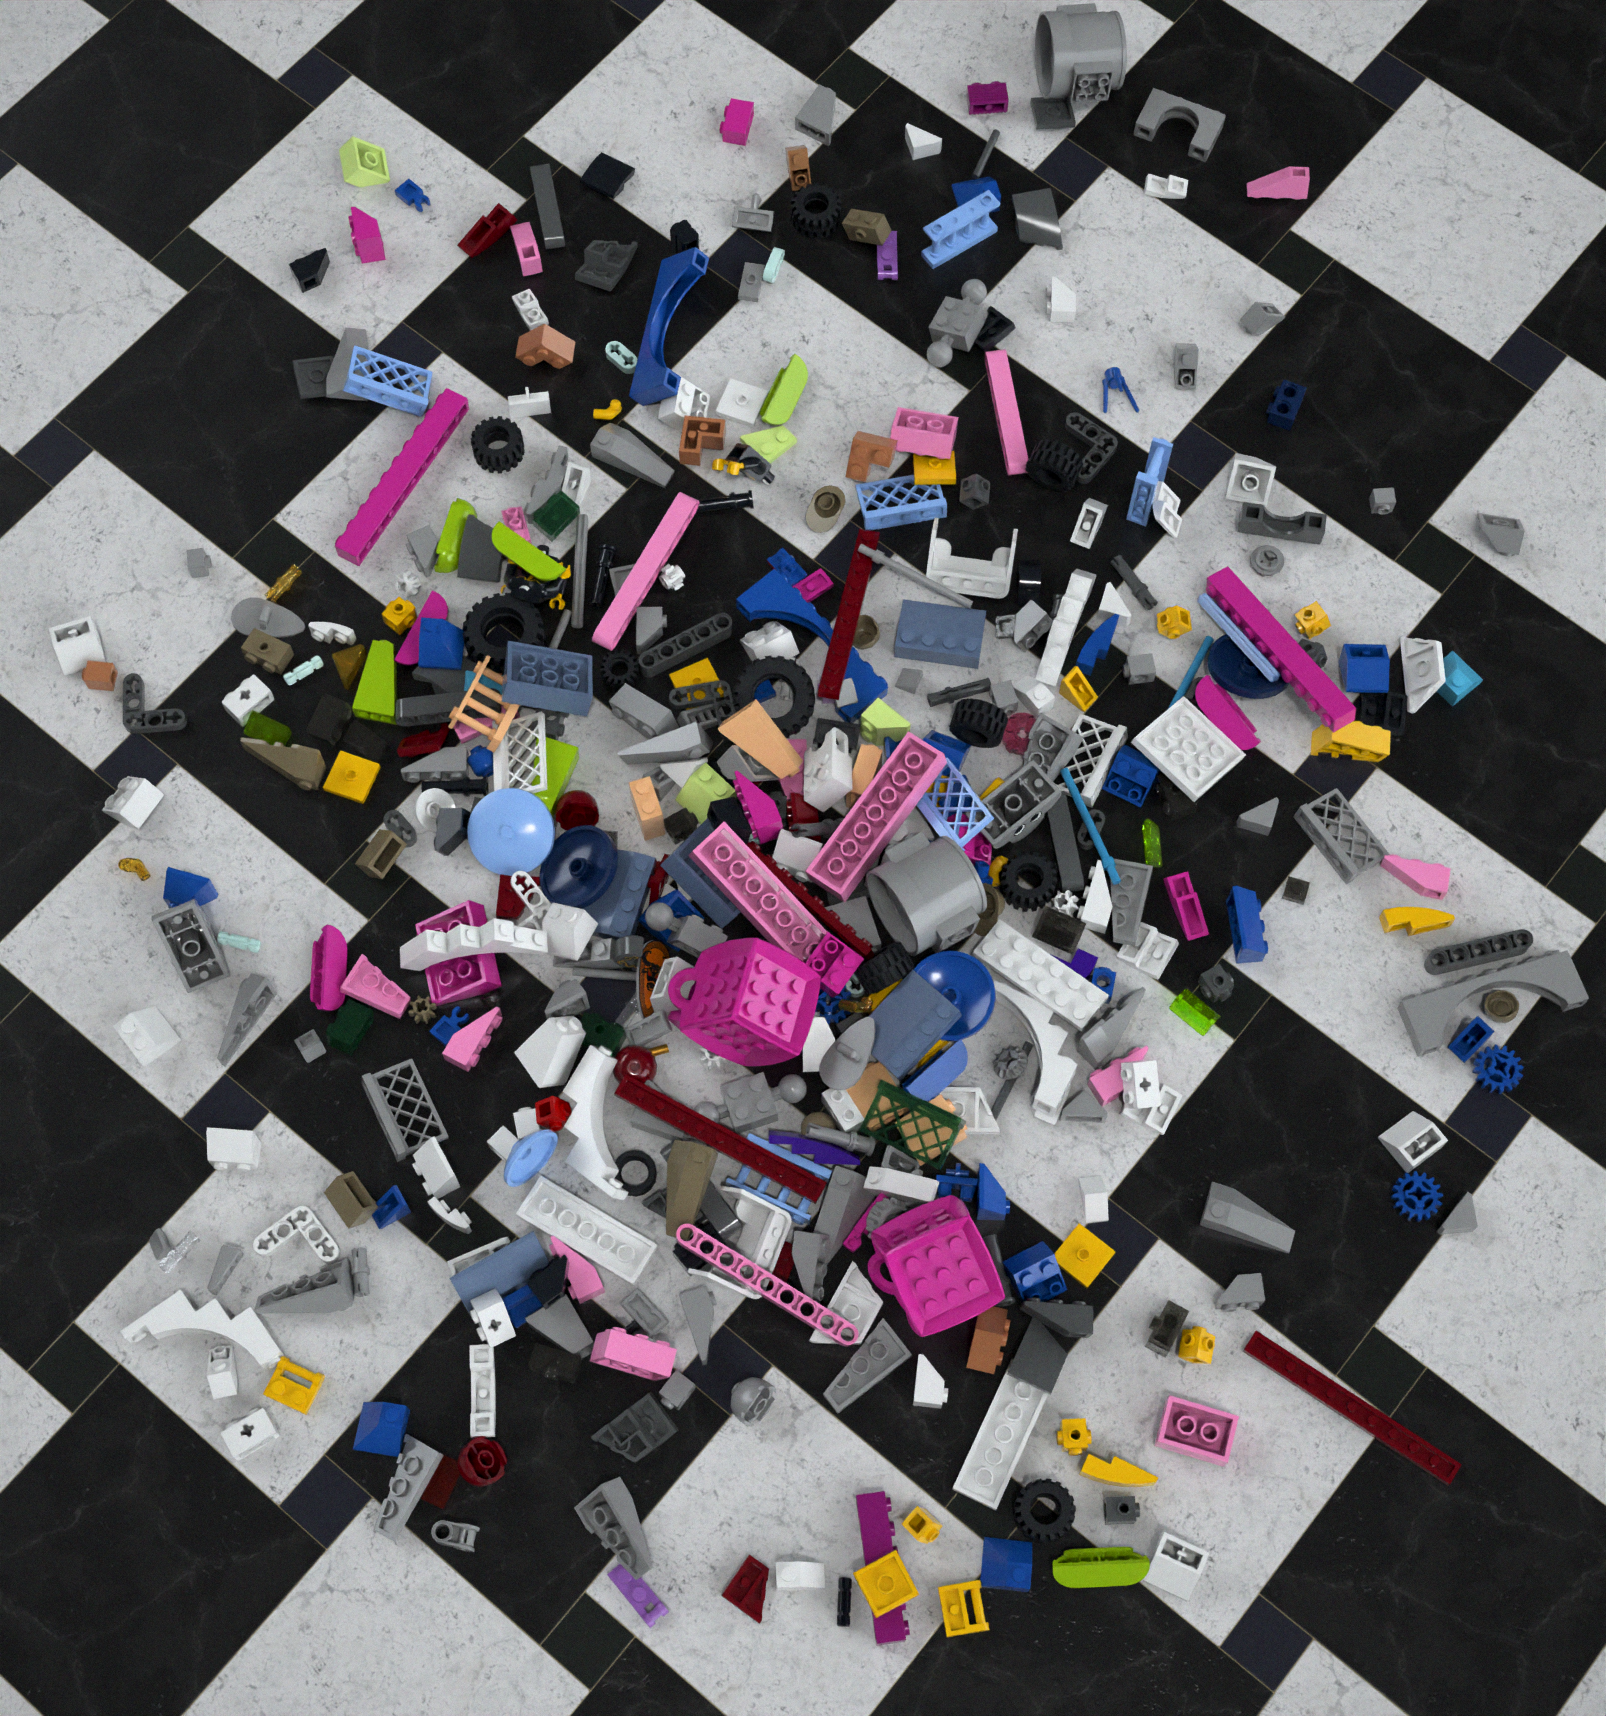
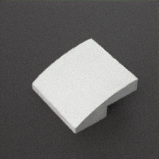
[1153,481,1182,538]
[1116,922,1179,980]
[1119,1084,1183,1135]

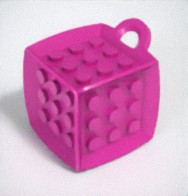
[668,938,821,1066]
[868,1195,1005,1337]

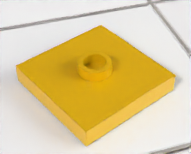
[913,451,956,485]
[669,658,724,710]
[323,750,381,804]
[1054,1223,1116,1289]
[853,1550,919,1618]

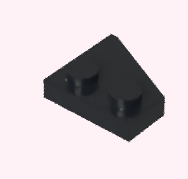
[973,306,1016,353]

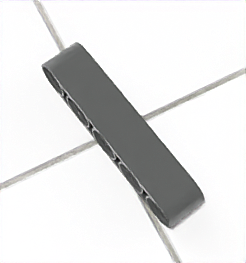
[530,164,565,250]
[639,613,733,677]
[395,688,501,727]
[1045,791,1084,893]
[1424,929,1533,975]
[660,1138,743,1241]

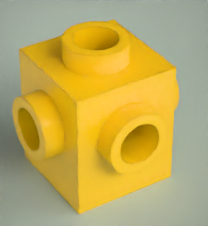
[381,597,417,635]
[1295,601,1331,640]
[1157,605,1192,639]
[1178,1326,1215,1364]
[1056,1418,1092,1456]

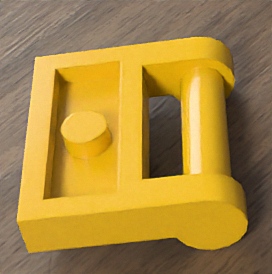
[263,1356,325,1415]
[938,1580,990,1637]

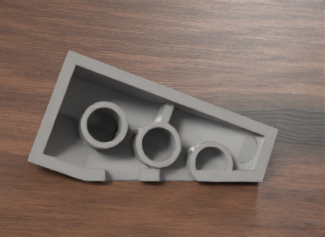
[326,327,371,401]
[590,423,674,488]
[1023,713,1084,782]
[618,721,713,765]
[217,974,277,1067]
[1077,987,1146,1070]
[813,1166,875,1265]
[1200,1182,1295,1253]
[254,1258,354,1314]
[574,1477,653,1580]

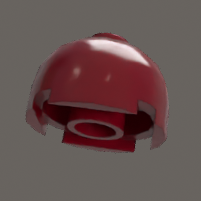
[555,790,599,830]
[613,1045,657,1084]
[458,1436,507,1487]

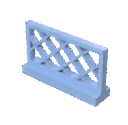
[343,345,432,417]
[855,475,947,531]
[917,758,994,851]

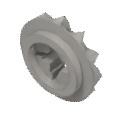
[1250,545,1284,577]
[993,1045,1028,1080]

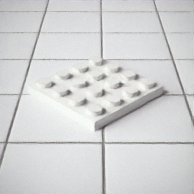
[1131,696,1246,802]

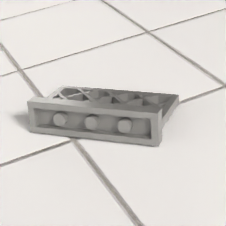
[1293,788,1390,884]
[361,1058,448,1162]

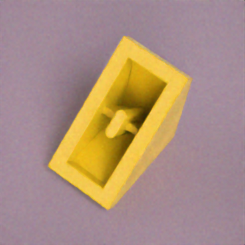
[1059,666,1098,712]

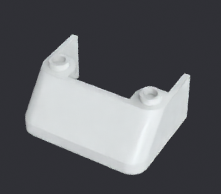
[926,518,1018,599]
[688,1186,791,1299]

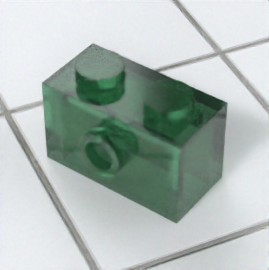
[533,491,580,542]
[325,999,374,1056]
[580,1012,626,1058]

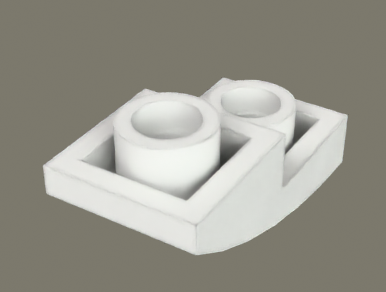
[512,289,549,331]
[308,622,356,645]
[427,1196,472,1234]

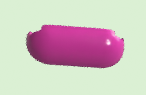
[394,590,448,666]
[1195,675,1261,750]
[310,924,347,1011]

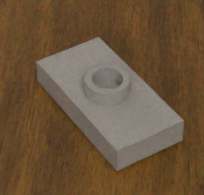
[738,262,765,302]
[624,1010,673,1046]
[620,1288,669,1339]

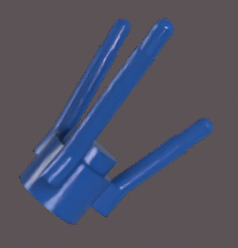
[1102,367,1139,413]

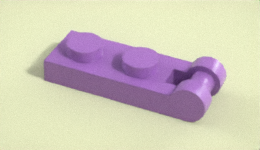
[877,231,898,280]
[607,1564,669,1628]

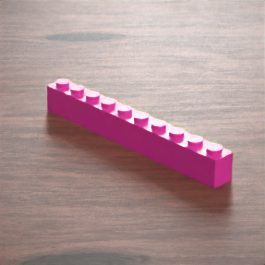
[335,388,470,566]
[1206,566,1356,733]

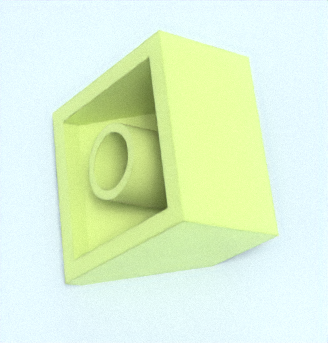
[339,136,390,187]
[860,698,911,746]
[675,762,737,824]

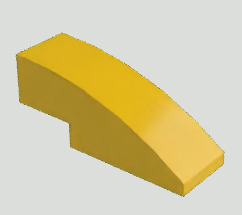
[1379,907,1455,936]
[1079,1454,1158,1487]

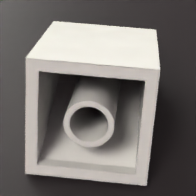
[514,1016,586,1088]

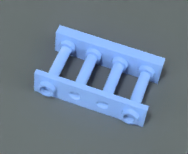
[921,190,1001,269]
[1126,437,1173,527]
[726,1133,833,1225]

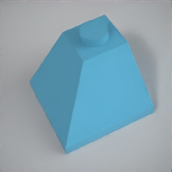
[1437,651,1483,707]

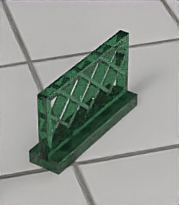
[859,1080,966,1170]

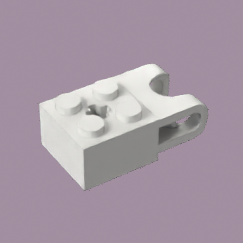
[803,727,852,812]

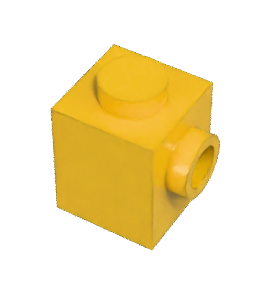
[902,1506,943,1544]

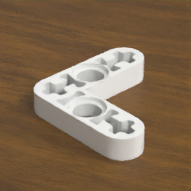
[509,871,551,953]
[253,1206,340,1264]

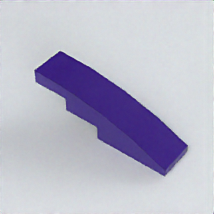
[768,1130,860,1165]

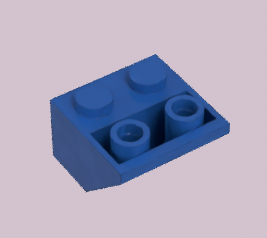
[1338,644,1390,693]
[1102,744,1160,808]
[1002,1241,1067,1303]

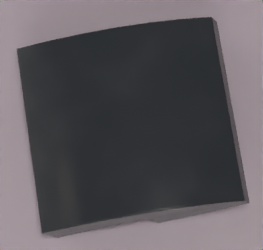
[580,152,635,199]
[1358,691,1408,736]

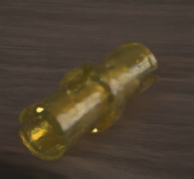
[264,564,302,604]

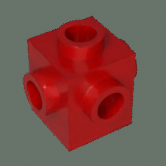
[535,1096,571,1131]

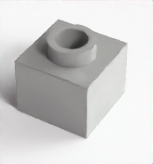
[1369,488,1396,515]
[186,548,212,578]

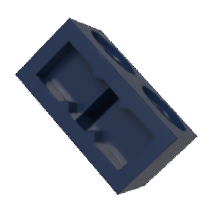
[1266,380,1307,431]

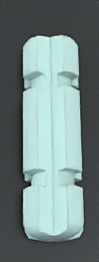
[283,655,324,686]
[217,931,261,952]

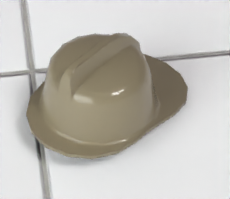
[805,485,846,533]
[974,883,1005,936]

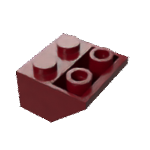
[786,792,821,843]

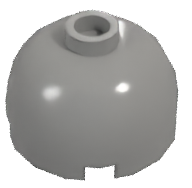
[730,1377,776,1427]

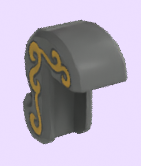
[613,935,644,972]

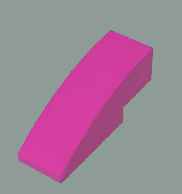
[1163,871,1209,941]

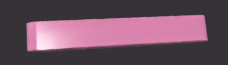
[984,349,1028,475]

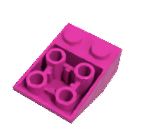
[733,771,784,845]

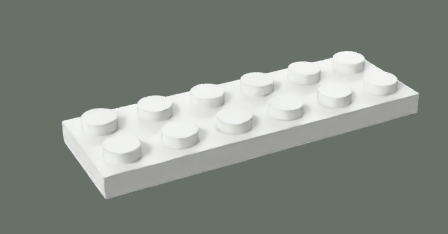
[973,919,1109,1032]
[516,1176,658,1286]
[952,1359,1048,1511]

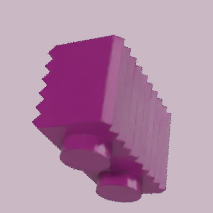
[966,81,1009,115]

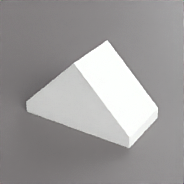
[905,123,942,160]
[559,461,591,507]
[1097,582,1132,627]
[660,757,708,788]
[1078,1176,1109,1224]

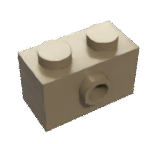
[842,209,892,246]
[241,628,294,675]
[355,829,407,879]
[324,1171,378,1229]

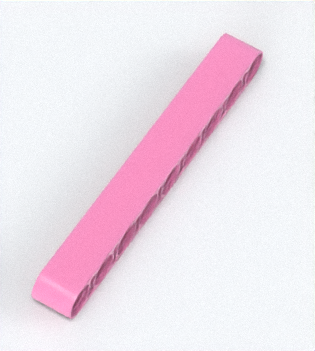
[592,492,699,651]
[676,1224,858,1347]

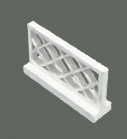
[492,711,547,794]
[1054,714,1128,808]

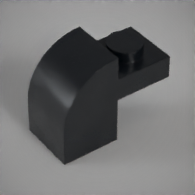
[1017,560,1041,606]

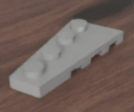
[1110,859,1153,946]
[823,1318,912,1414]
[374,1434,444,1542]

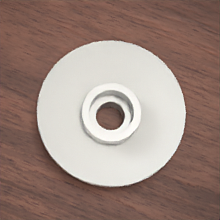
[415,788,456,832]

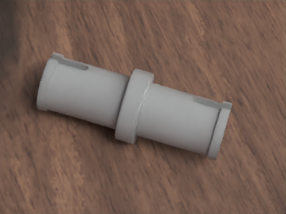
[351,1247,370,1297]

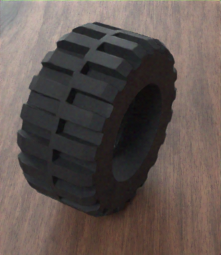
[463,593,546,675]
[733,655,815,739]

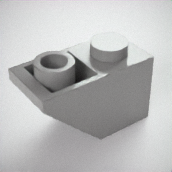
[1174,343,1199,389]
[406,525,439,578]
[1014,600,1053,653]
[1215,1273,1265,1312]

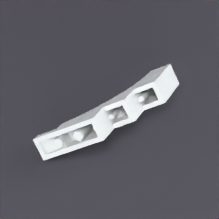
[563,1045,629,1200]
[120,1289,285,1370]

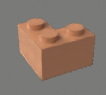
[515,324,575,369]
[679,415,726,466]
[845,431,898,482]
[966,1306,1011,1374]

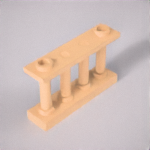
[448,655,520,752]

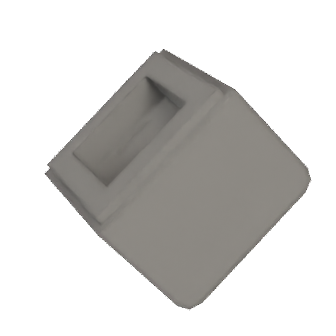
[895,668,923,694]
[834,678,858,708]
[294,1029,326,1063]
[149,1228,173,1260]

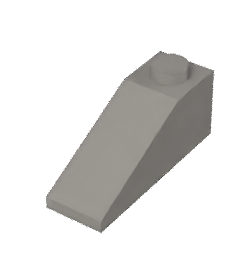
[679,1286,717,1365]

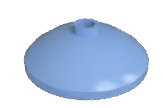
[504,1129,558,1187]

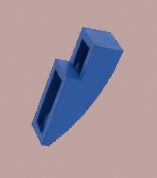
[1076,614,1119,676]

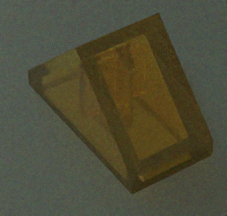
[332,644,367,690]

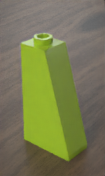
[352,640,397,725]
[532,737,579,817]

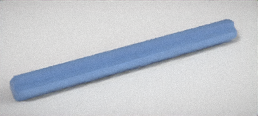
[1198,593,1280,683]

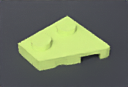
[740,425,797,464]

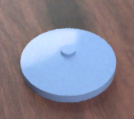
[467,788,555,876]

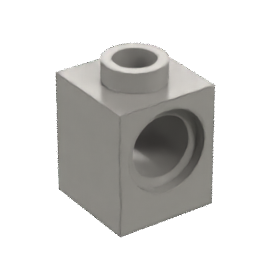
[1122,653,1156,685]
[989,680,1019,716]
[659,1370,696,1411]

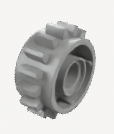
[866,1197,911,1239]

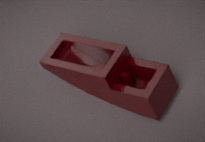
[457,203,517,258]

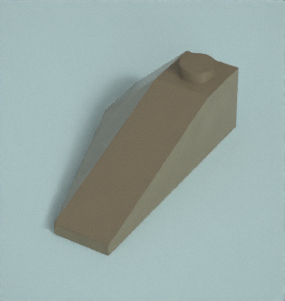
[240,737,327,790]
[666,1140,718,1241]

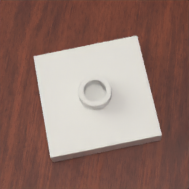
[715,378,768,428]

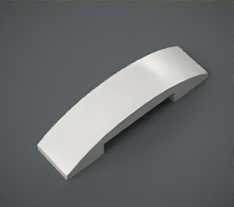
[470,1344,496,1438]

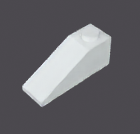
[863,1166,939,1203]

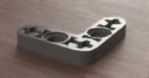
[1065,412,1118,484]
[123,673,187,734]
[669,680,736,741]

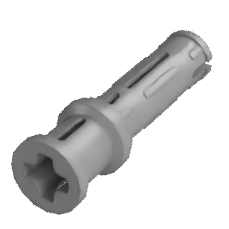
[805,1123,876,1156]

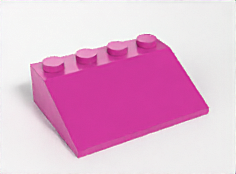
[415,900,502,1006]

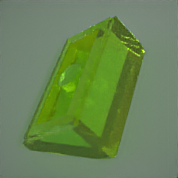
[243,710,292,746]
[1142,819,1162,867]
[1169,989,1221,1036]

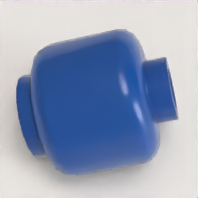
[467,745,494,777]

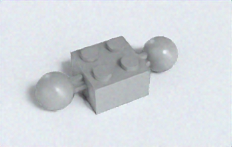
[927,279,987,367]
[645,902,728,958]
[694,1072,807,1134]

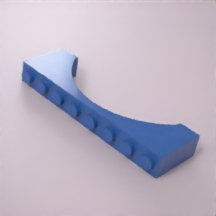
[629,247,709,406]
[736,568,888,723]

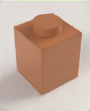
[82,661,118,691]

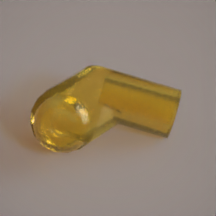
[118,858,151,881]
[839,997,873,1013]

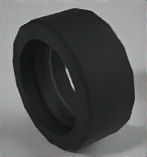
[615,1150,657,1197]

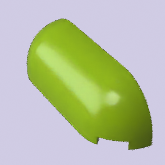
[759,354,808,425]
[434,498,477,573]
[492,521,566,581]
[1053,1547,1150,1588]

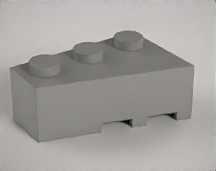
[609,683,679,740]

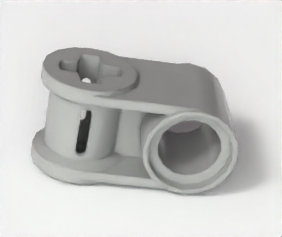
[431,1520,480,1552]

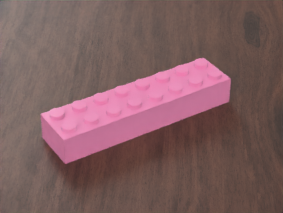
[805,731,947,903]
[688,822,827,962]

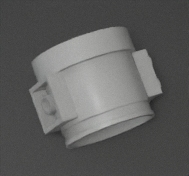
[1035,3,1127,103]
[866,831,987,956]

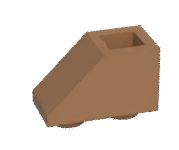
[785,145,811,191]

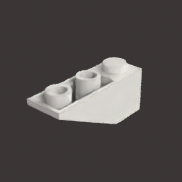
[1077,860,1112,934]

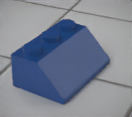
[1226,886,1268,964]

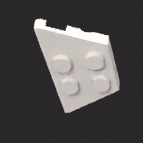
[1400,636,1446,714]
[925,1087,1000,1135]
[810,1261,883,1345]

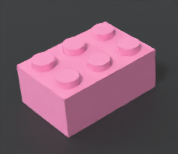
[890,407,959,459]
[590,1327,677,1381]
[1154,1395,1239,1467]

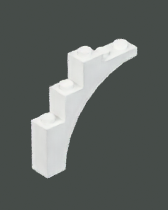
[1035,569,1096,686]
[400,918,548,971]
[993,980,1078,1117]

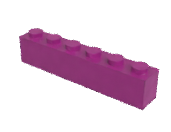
[856,1491,910,1646]

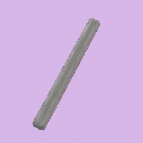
[571,514,588,628]

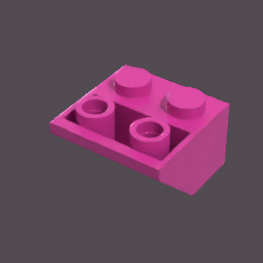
[348,207,386,264]
[947,813,992,866]
[805,932,864,998]

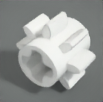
[659,564,685,591]
[394,570,421,598]
[1051,890,1079,918]
[700,1048,727,1070]

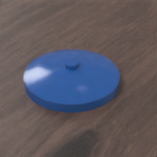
[914,951,996,1041]

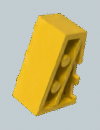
[1311,721,1391,762]

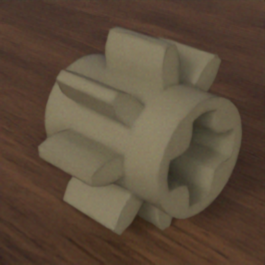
[409,996,437,1024]

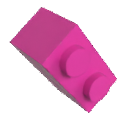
[720,98,754,146]

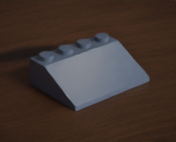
[894,599,986,669]
[502,641,593,716]
[660,818,740,929]
[582,849,657,941]
[868,969,962,1081]
[450,1231,549,1316]

